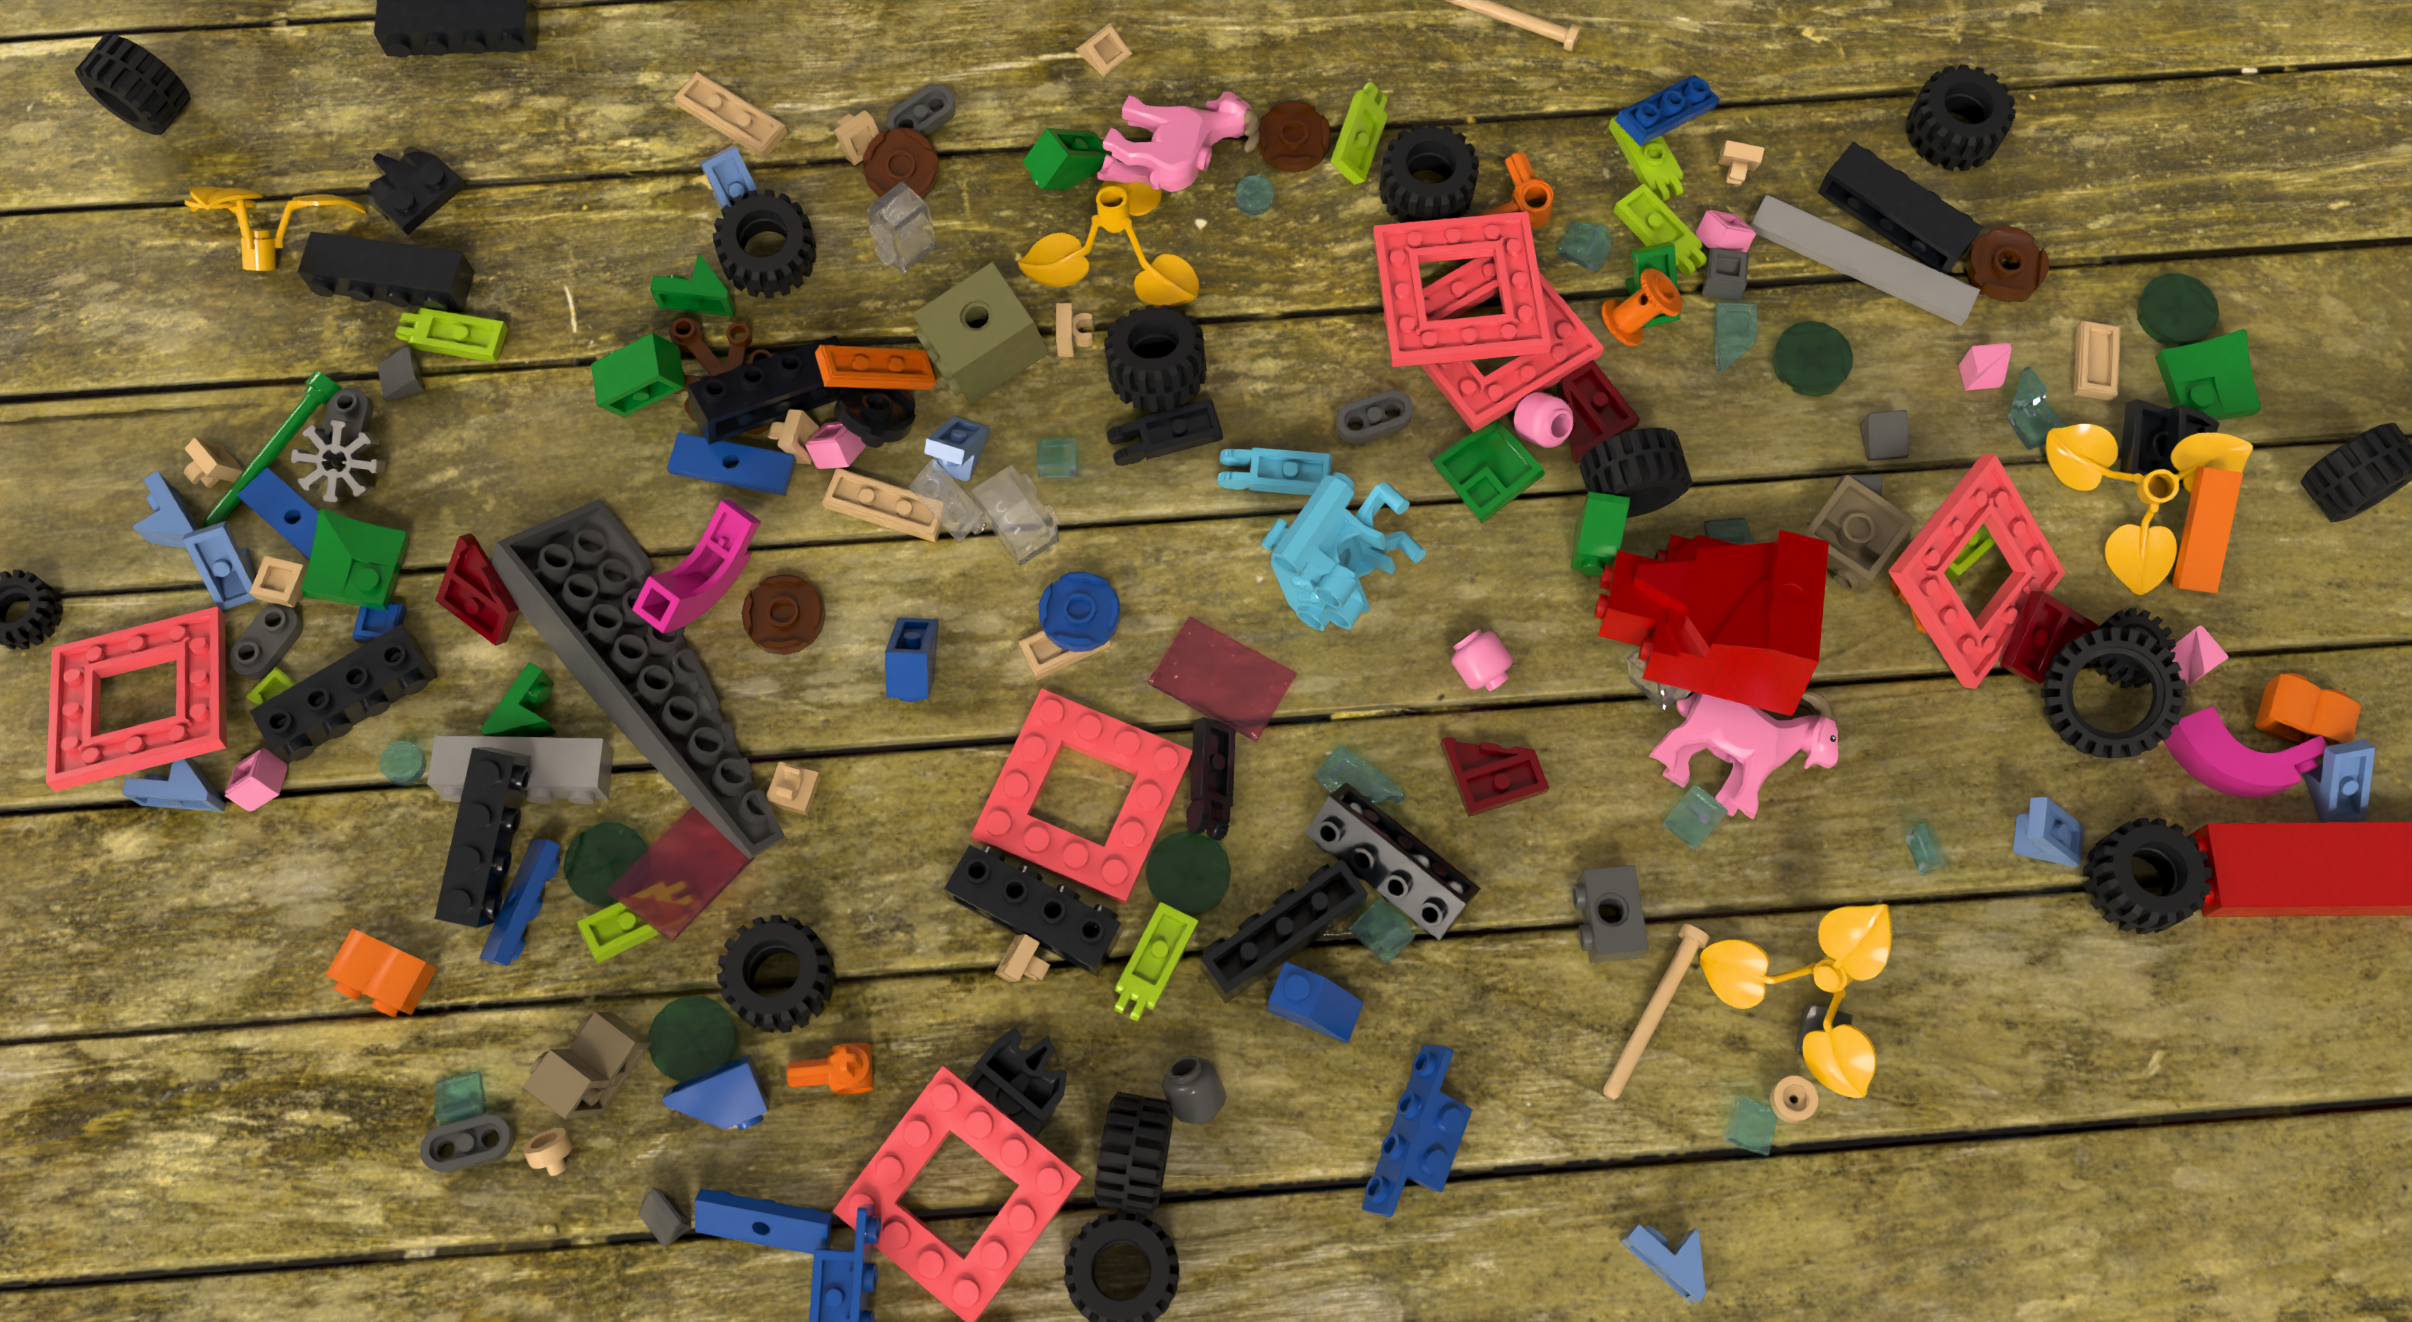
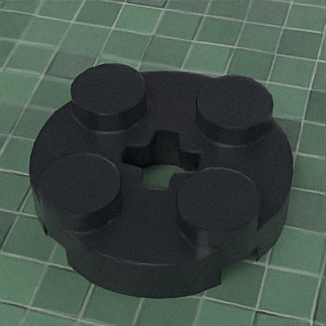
[833,387,916,448]

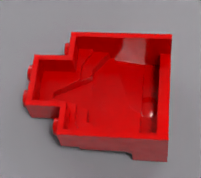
[1594,530,1829,717]

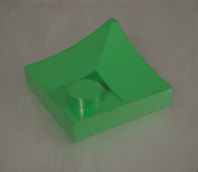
[2155,329,2262,421]
[1431,421,1545,524]
[301,509,410,611]

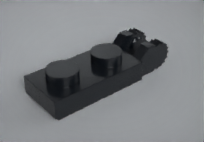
[1106,399,1223,466]
[1186,717,1236,841]

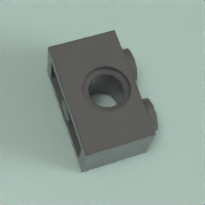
[1572,865,1649,963]

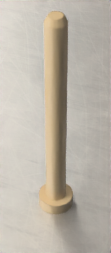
[1444,0,1582,52]
[1603,924,1711,1100]

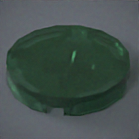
[2136,273,2219,347]
[1772,321,1853,397]
[563,822,652,907]
[1146,831,1231,917]
[648,995,738,1083]

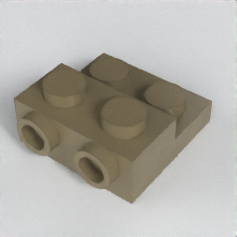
[1803,474,1917,592]

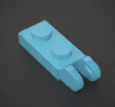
[1217,447,1332,496]

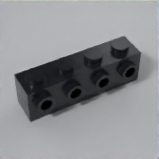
[374,0,538,58]
[1817,141,1983,275]
[297,231,475,312]
[688,335,842,445]
[249,624,438,764]
[434,747,531,928]
[1305,782,1481,940]
[944,845,1123,977]
[1200,859,1368,1004]

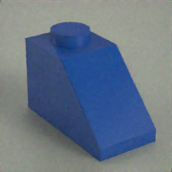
[885,618,939,702]
[1267,961,1364,1044]
[662,1054,770,1130]

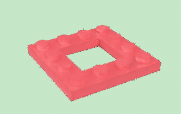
[1373,211,1551,367]
[1383,256,1604,433]
[1888,454,2066,689]
[46,606,227,792]
[971,688,1192,905]
[832,1066,1085,1322]

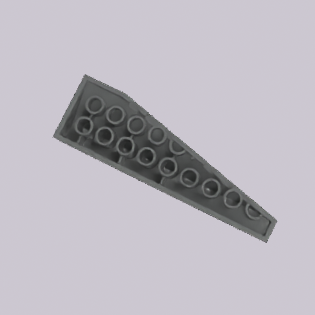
[491,499,785,860]

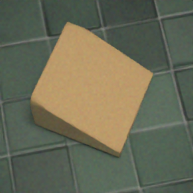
[1076,23,1132,76]

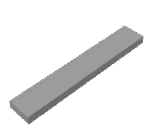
[1750,194,1980,327]

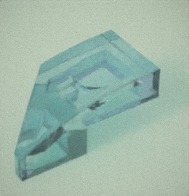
[1714,303,1757,372]
[2008,366,2066,451]
[1314,744,1406,804]

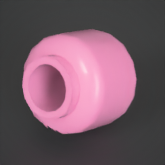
[1514,392,1573,448]
[1451,628,1513,692]

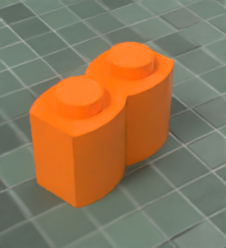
[2255,673,2361,756]
[325,928,437,1018]

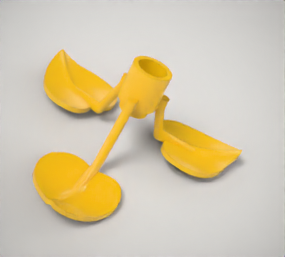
[1018,181,1199,308]
[184,186,367,271]
[2046,424,2253,596]
[1700,904,1892,1098]

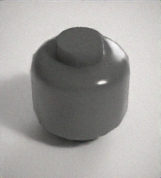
[1162,1056,1226,1124]

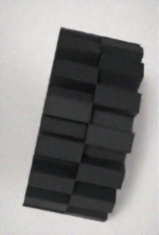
[0,569,63,650]
[2090,608,2176,689]

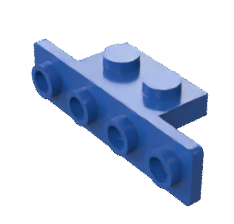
[1362,1044,1472,1218]
[809,1204,881,1322]

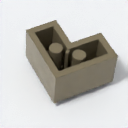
[524,1012,652,1119]

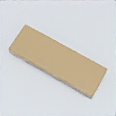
[674,72,788,159]
[822,468,950,543]

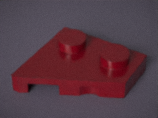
[1559,360,1640,464]
[435,533,519,646]
[2000,591,2099,684]
[1441,737,1549,817]

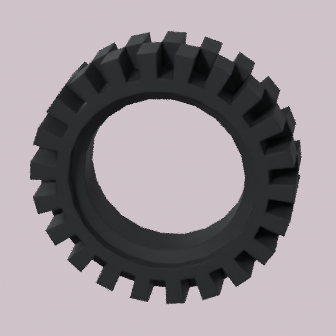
[2041,628,2186,758]

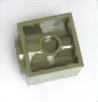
[912,261,1049,404]

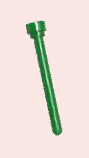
[203,370,342,528]

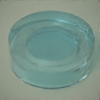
[1236,175,1274,215]
[380,741,427,785]

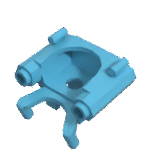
[1261,472,1426,631]

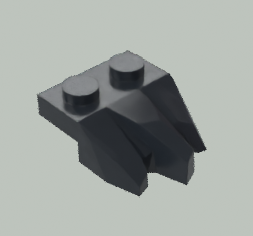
[367,146,466,235]
[2120,399,2220,488]
[966,1027,1067,1137]

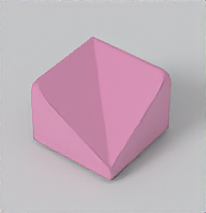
[1696,210,1756,253]
[1959,343,2012,391]
[805,421,866,469]
[2171,625,2229,687]
[225,748,288,811]

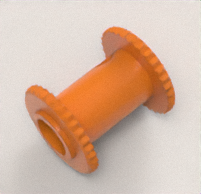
[1602,268,1682,346]

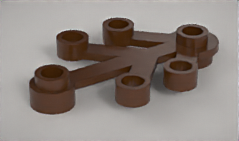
[669,317,772,434]

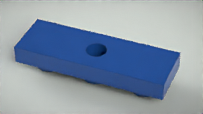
[1615,75,1720,146]
[667,432,796,496]
[237,468,318,560]
[479,839,560,966]
[695,1188,832,1255]

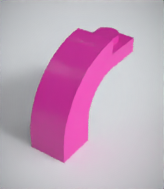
[632,499,761,633]
[2163,706,2327,798]

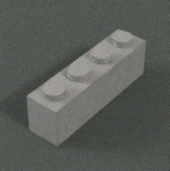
[427,735,614,804]

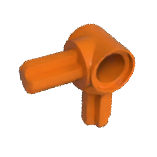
[1480,152,1554,227]
[786,1043,874,1094]

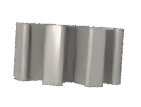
[291,420,386,502]

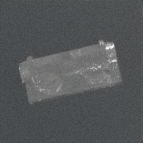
[908,458,987,543]

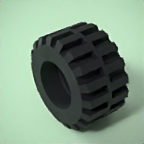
[75,34,191,135]
[1906,65,2016,171]
[1379,123,1479,223]
[713,189,817,299]
[1104,305,1207,411]
[2300,423,2412,523]
[1579,428,1692,518]
[2083,817,2212,934]
[717,915,836,1033]
[1094,1092,1174,1215]
[1064,1211,1179,1322]

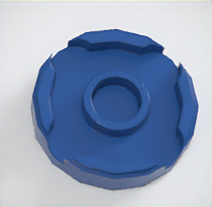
[1039,572,1121,652]

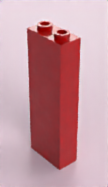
[2189,822,2412,917]

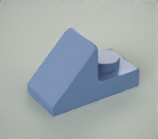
[699,145,760,209]
[924,416,991,481]
[133,471,200,549]
[182,521,257,611]
[2303,739,2375,823]
[122,758,226,812]
[2013,797,2084,867]
[1620,1224,1706,1304]

